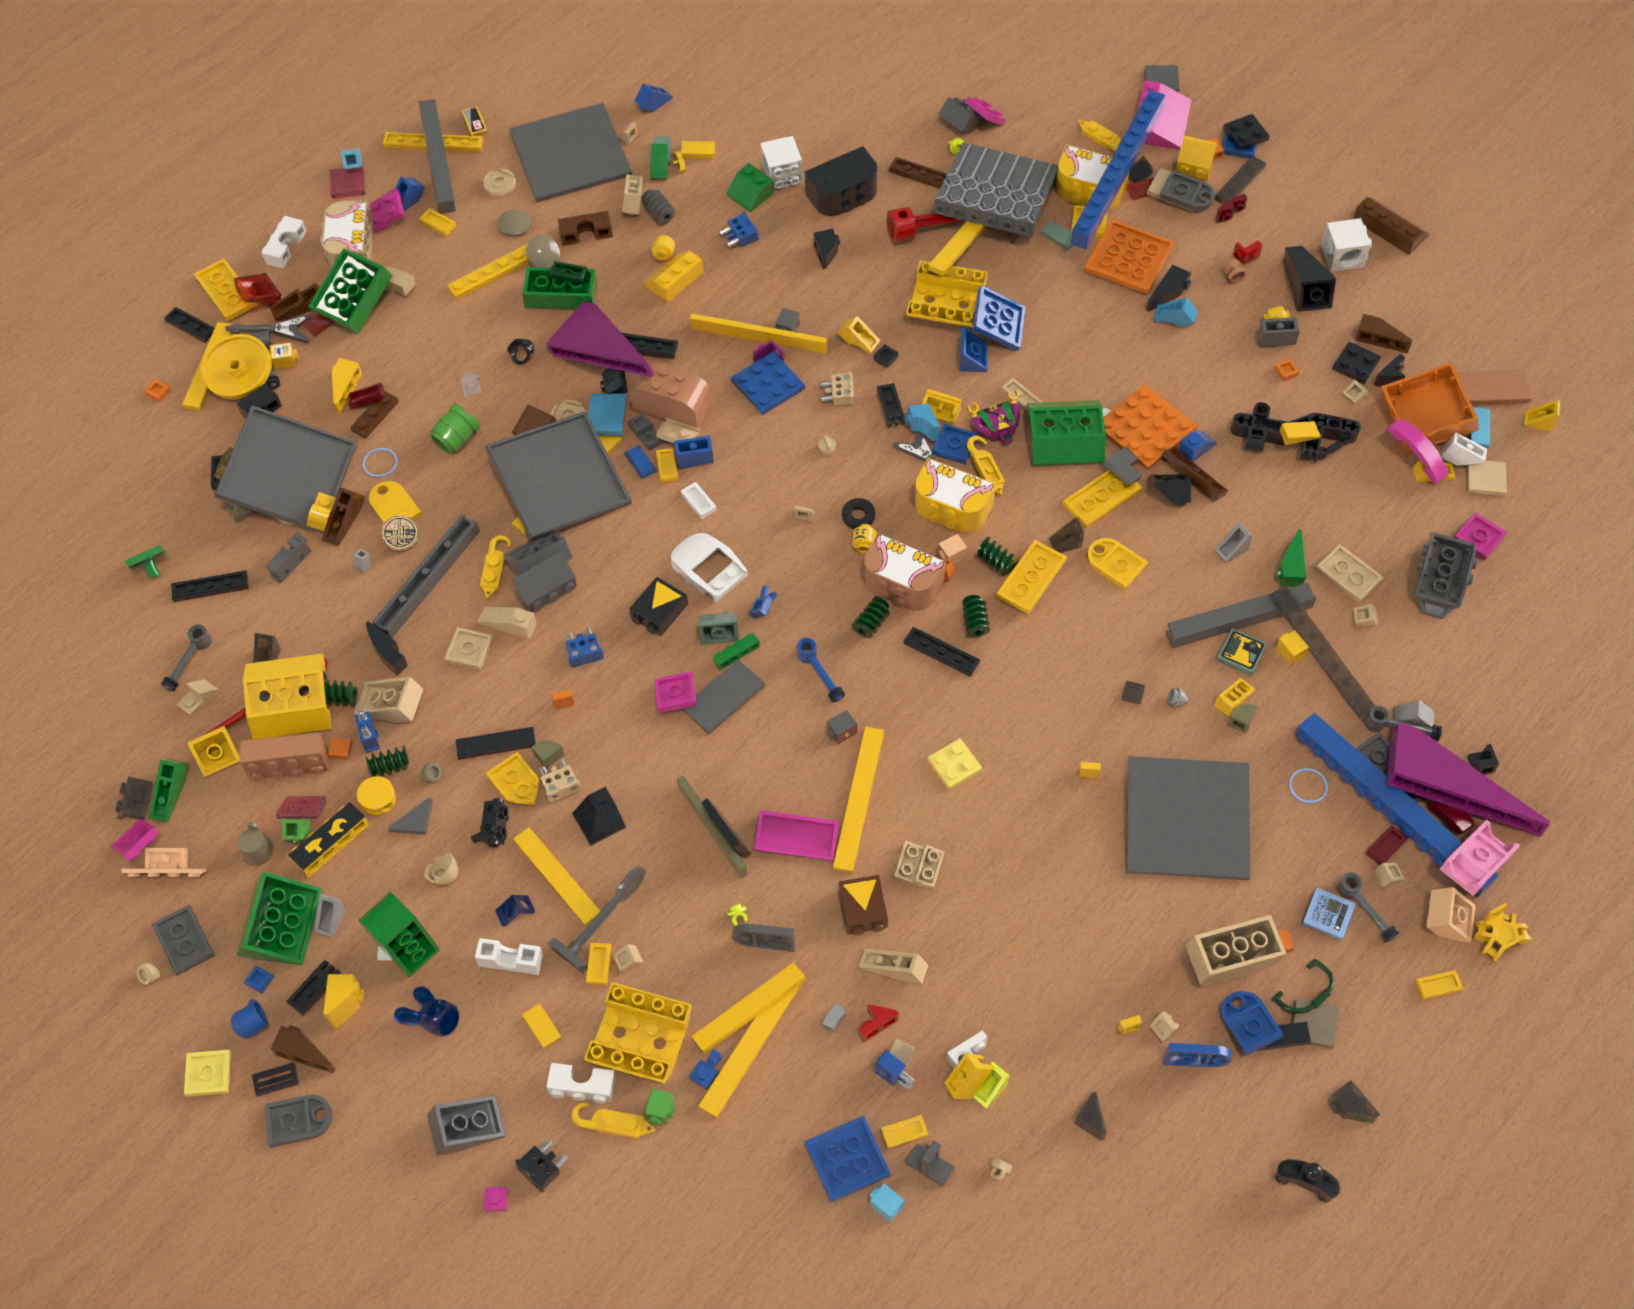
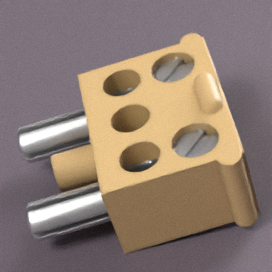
[820,372,855,406]
[539,759,582,803]

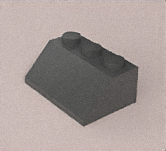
[503,532,573,577]
[512,551,577,612]

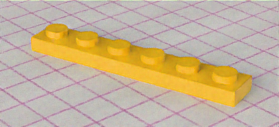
[447,244,530,300]

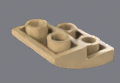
[893,840,945,889]

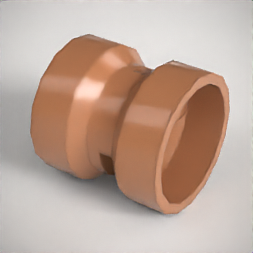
[1222,259,1246,283]

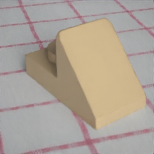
[176,679,219,718]

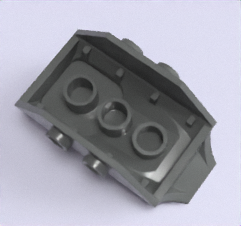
[1414,532,1478,619]

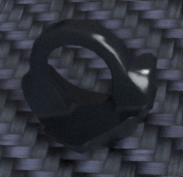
[507,338,534,365]

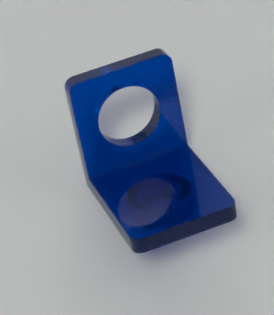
[495,895,535,927]

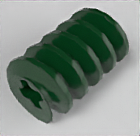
[977,537,1019,576]
[962,595,990,637]
[851,596,890,638]
[324,680,358,706]
[366,745,409,777]

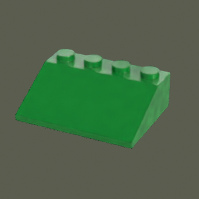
[308,248,393,334]
[236,871,322,965]

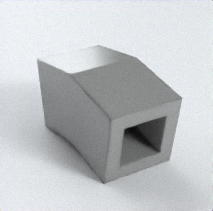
[353,549,372,574]
[822,1004,846,1033]

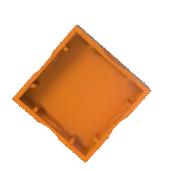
[1381,362,1479,455]

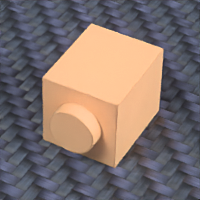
[937,534,967,564]

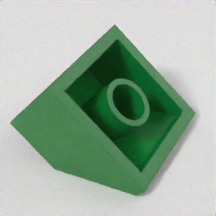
[726,163,774,212]

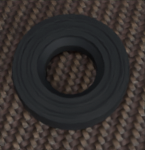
[842,498,875,529]

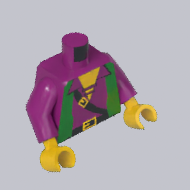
[965,389,1020,445]

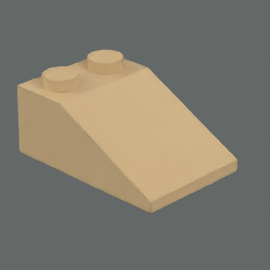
[354,677,423,723]

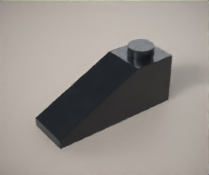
[1147,264,1192,312]

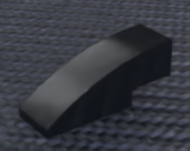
[365,621,408,676]

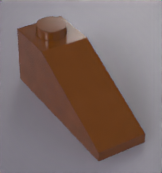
[1355,314,1412,354]
[322,487,365,545]
[271,1025,335,1074]

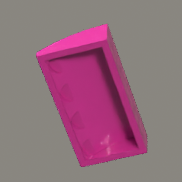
[754,810,840,861]

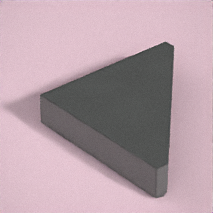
[388,798,432,835]

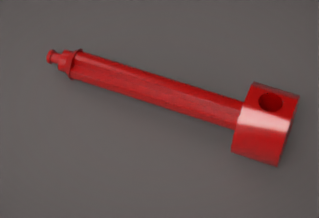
[886,207,964,243]

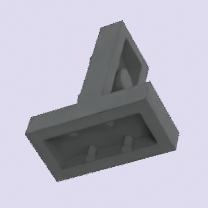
[906,1140,954,1187]

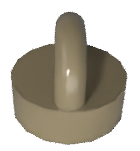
[421,762,442,782]

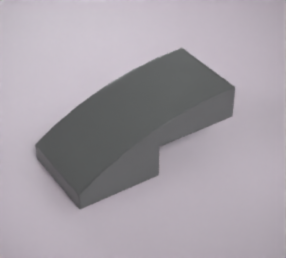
[628,413,664,451]

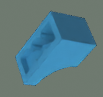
[1154,297,1198,328]
[905,404,940,441]

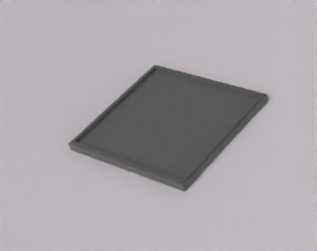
[509,103,632,202]
[214,405,357,534]
[485,411,632,540]
[1127,756,1250,880]

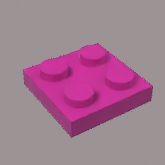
[965,97,1006,126]
[370,188,404,233]
[1454,512,1507,560]
[654,671,697,713]
[111,818,159,861]

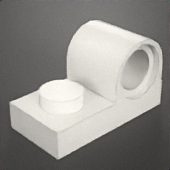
[947,1030,987,1069]

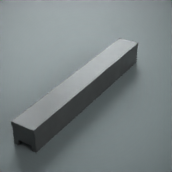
[419,99,456,214]
[373,514,480,638]
[1166,583,1316,649]

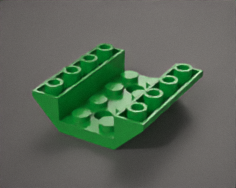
[1027,400,1106,466]

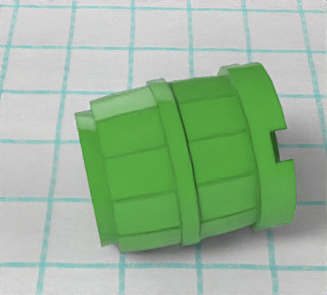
[430,403,480,454]

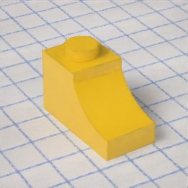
[837,316,881,354]

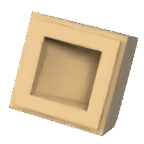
[619,122,637,145]
[1342,380,1370,404]
[794,505,816,522]
[1353,604,1378,626]
[1373,862,1405,888]
[612,944,643,973]
[890,1039,915,1070]

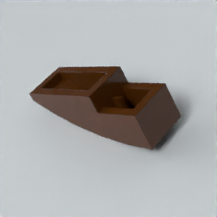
[269,283,320,321]

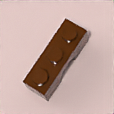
[558,211,613,246]

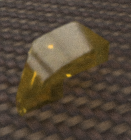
[215,447,233,480]

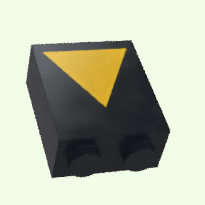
[629,577,688,636]

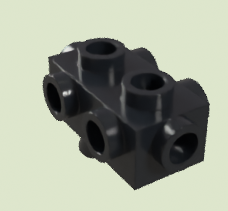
[471,798,509,847]

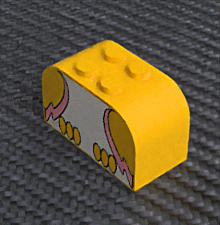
[1056,145,1130,210]
[915,458,996,533]

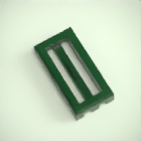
[549,261,588,284]

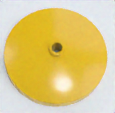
[201,334,272,399]

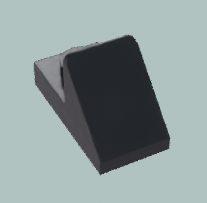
[1374,354,1405,387]

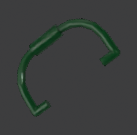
[1272,959,1335,1014]

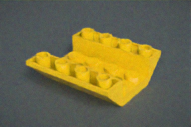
[906,260,988,327]
[243,653,332,740]
[584,982,692,1084]

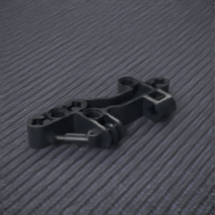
[1230,402,1361,463]

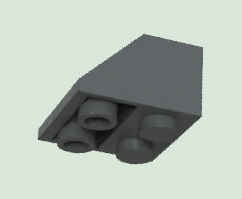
[938,97,986,133]

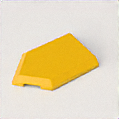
[485,751,540,805]

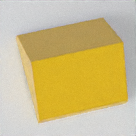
[187,726,240,777]

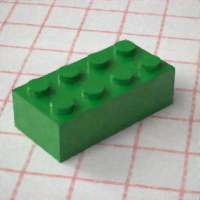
[522,267,597,309]

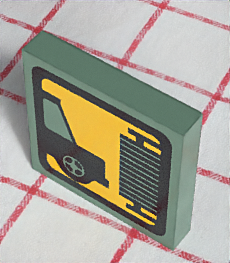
[1216,628,1268,676]

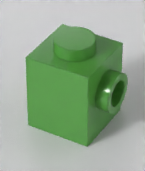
[282,817,311,843]
[645,1088,675,1125]

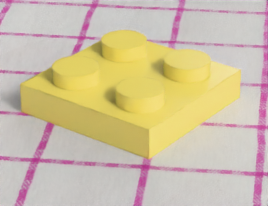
[927,738,982,790]
[184,1050,231,1097]

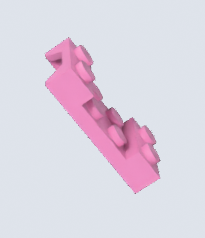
[1440,820,1520,896]

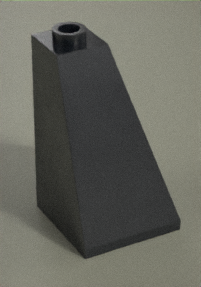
[1283,246,1336,311]

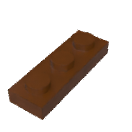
[350,391,399,439]

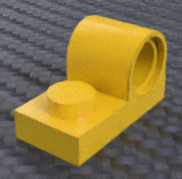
[306,492,336,531]

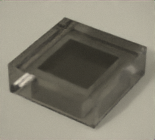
[1122,681,1145,705]

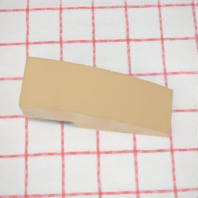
[384,266,416,296]

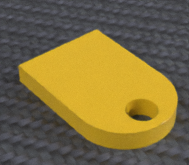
[369,481,422,524]
[1087,538,1148,590]

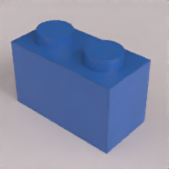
[674,436,714,468]

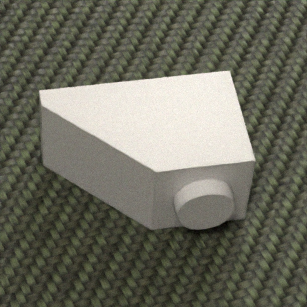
[1441,432,1487,466]

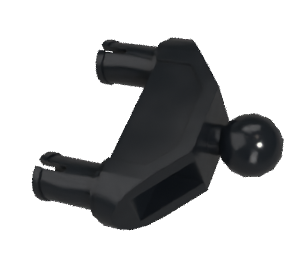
[1276,1159,1340,1203]

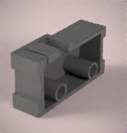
[266,532,311,584]

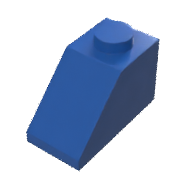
[634,83,673,111]
[395,176,425,212]
[1179,431,1217,462]

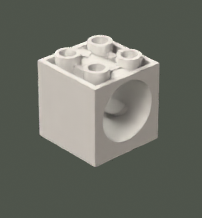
[761,136,803,190]
[1321,218,1372,272]

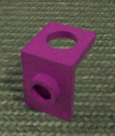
[753,339,784,363]

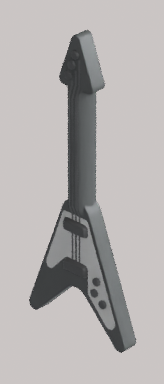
[225,314,311,343]
[893,431,938,462]

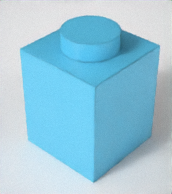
[341,148,363,169]
[869,1184,905,1223]

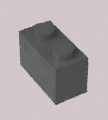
[1258,317,1300,347]

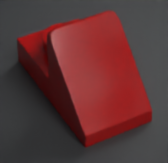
[859,1004,899,1043]

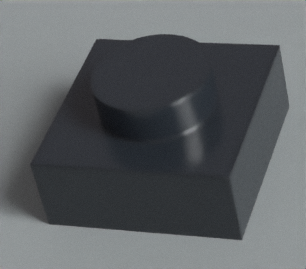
[874,344,899,368]

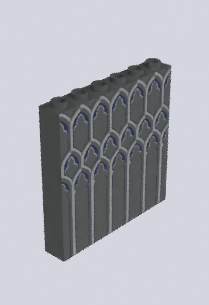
[934,142,1058,237]

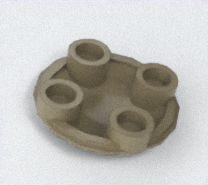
[498,209,531,236]
[526,235,560,268]

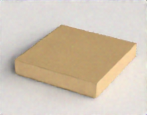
[1467,461,1507,496]
[444,627,494,671]

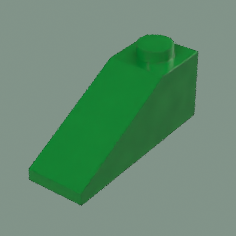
[1276,529,1306,587]
[148,759,189,822]

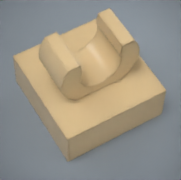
[1149,1011,1179,1042]

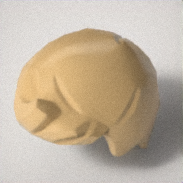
[424,852,459,885]

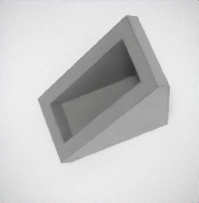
[1215,522,1253,562]
[1394,700,1434,728]
[314,894,346,938]

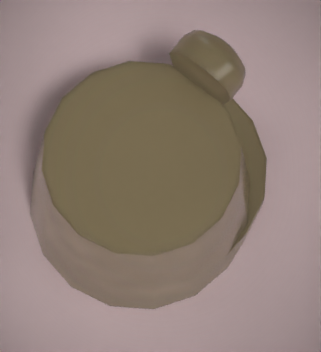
[237,822,273,866]

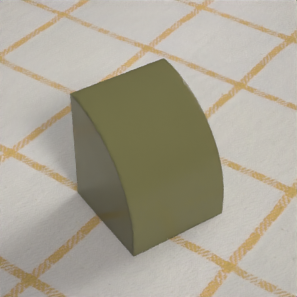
[1228,704,1258,733]
[531,740,564,769]

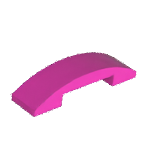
[1387,419,1448,484]

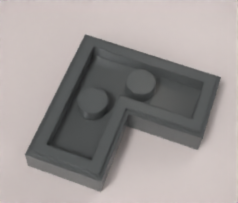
[1102,447,1142,486]

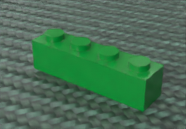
[713,633,760,670]

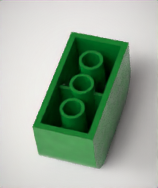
[358,892,440,978]

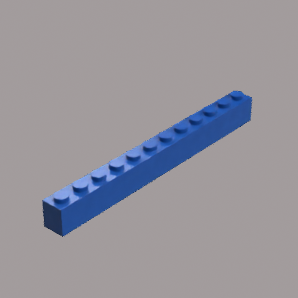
[1071,90,1165,250]
[1295,712,1499,898]

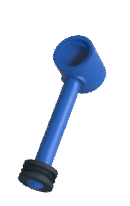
[797,638,845,703]

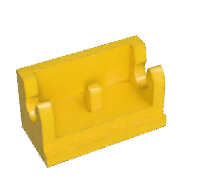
[922,389,962,425]
[944,1053,993,1099]

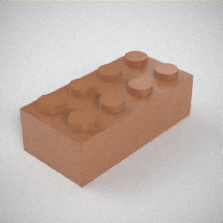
[240,732,329,781]

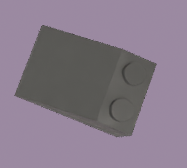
[427,1095,505,1155]

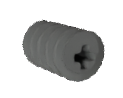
[641,190,675,225]

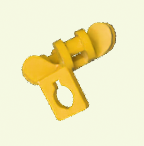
[1474,903,1532,962]

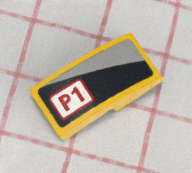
[461,106,487,136]

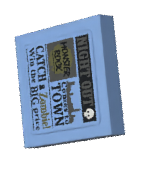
[1302,888,1356,941]

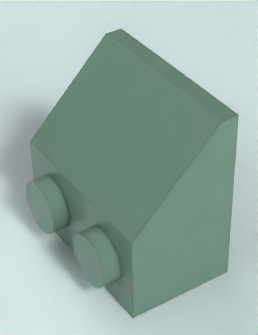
[698,611,739,645]

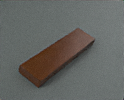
[889,157,947,189]
[1162,447,1228,499]

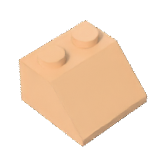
[1427,887,1475,943]

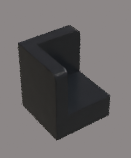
[1129,156,1154,184]
[1468,744,1499,775]

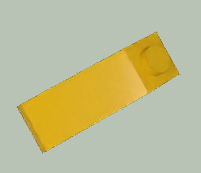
[332,358,362,415]

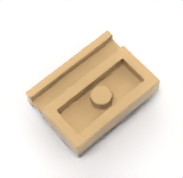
[656,418,700,443]

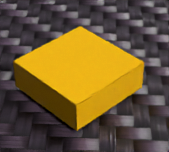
[1079,762,1101,779]
[1117,1015,1142,1035]

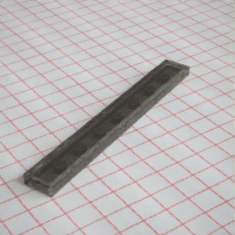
[1269,585,1375,720]

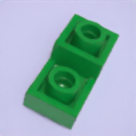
[650,144,668,178]

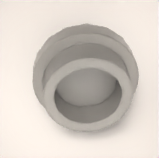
[1167,688,1188,707]

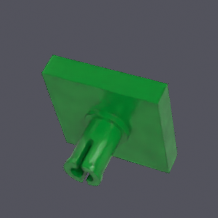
[125,545,165,579]

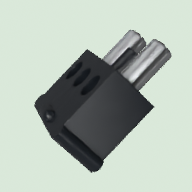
[515,1140,568,1193]

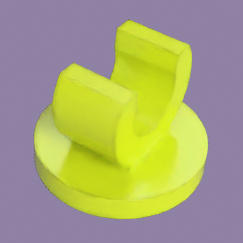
[948,138,965,155]
[726,903,748,926]

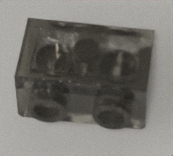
[115,776,152,820]

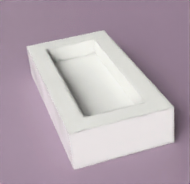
[681,482,716,519]

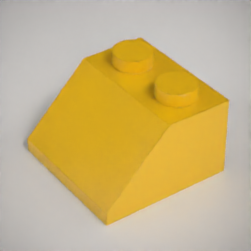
[1175,136,1217,181]
[323,974,364,1029]

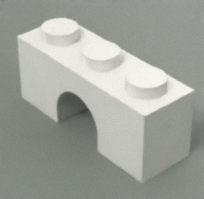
[262,216,306,269]
[475,938,543,975]
[546,1063,616,1104]

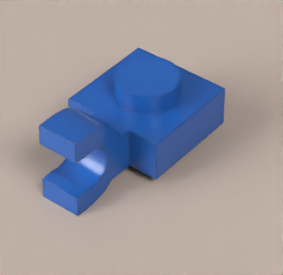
[749,585,777,618]
[689,1049,722,1090]

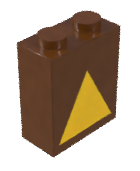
[839,875,888,935]

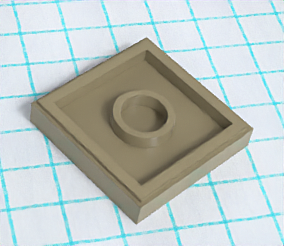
[1293,998,1339,1049]

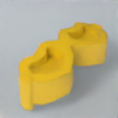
[671,151,686,172]

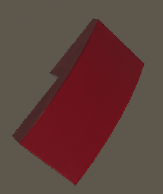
[1215,193,1247,223]
[1430,801,1475,834]

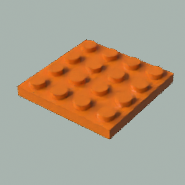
[1084,219,1175,295]
[1103,384,1198,471]

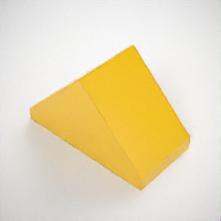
[1524,400,1560,431]

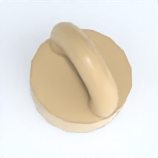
[818,435,836,456]
[136,963,160,985]
[990,1157,1012,1180]

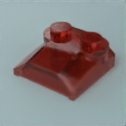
[234,273,282,307]

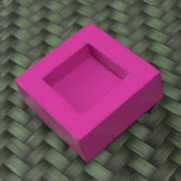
[484,1187,508,1212]

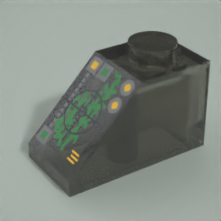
[1328,1080,1380,1124]

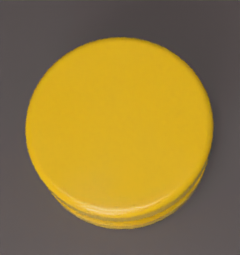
[357,776,396,816]

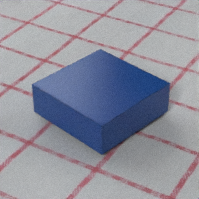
[244,966,274,994]

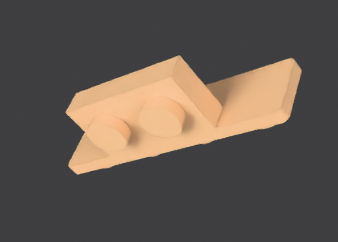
[121,848,207,877]

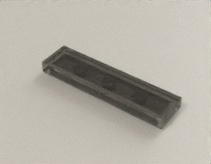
[1214,155,1266,204]

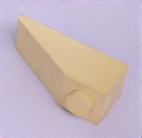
[622,174,643,215]
[477,607,537,640]
[859,949,928,984]

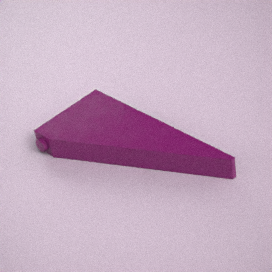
[546,302,654,377]
[1386,722,1550,837]

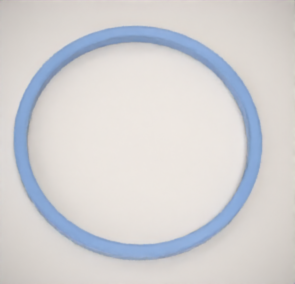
[363,448,398,477]
[1289,768,1328,803]

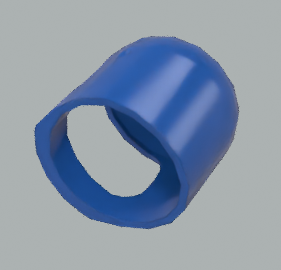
[231,998,269,1039]

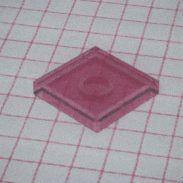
[330,166,365,199]
[276,796,326,819]

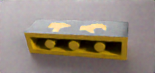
[288,802,369,878]

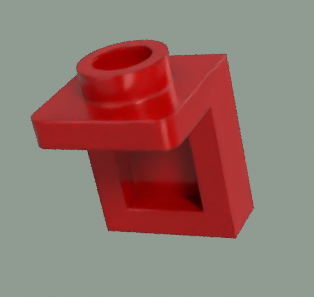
[1233,241,1262,265]

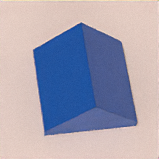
[960,327,988,372]

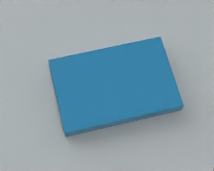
[588,394,627,436]

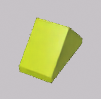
[973,1062,1009,1109]

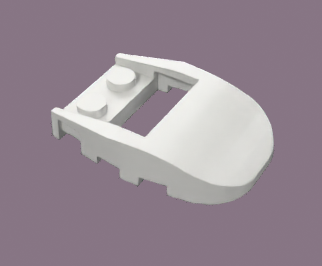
[671,533,748,603]

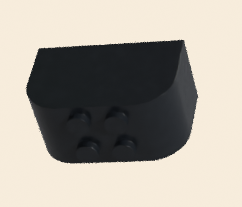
[805,146,877,216]

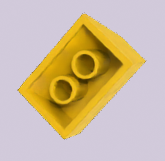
[643,250,703,303]

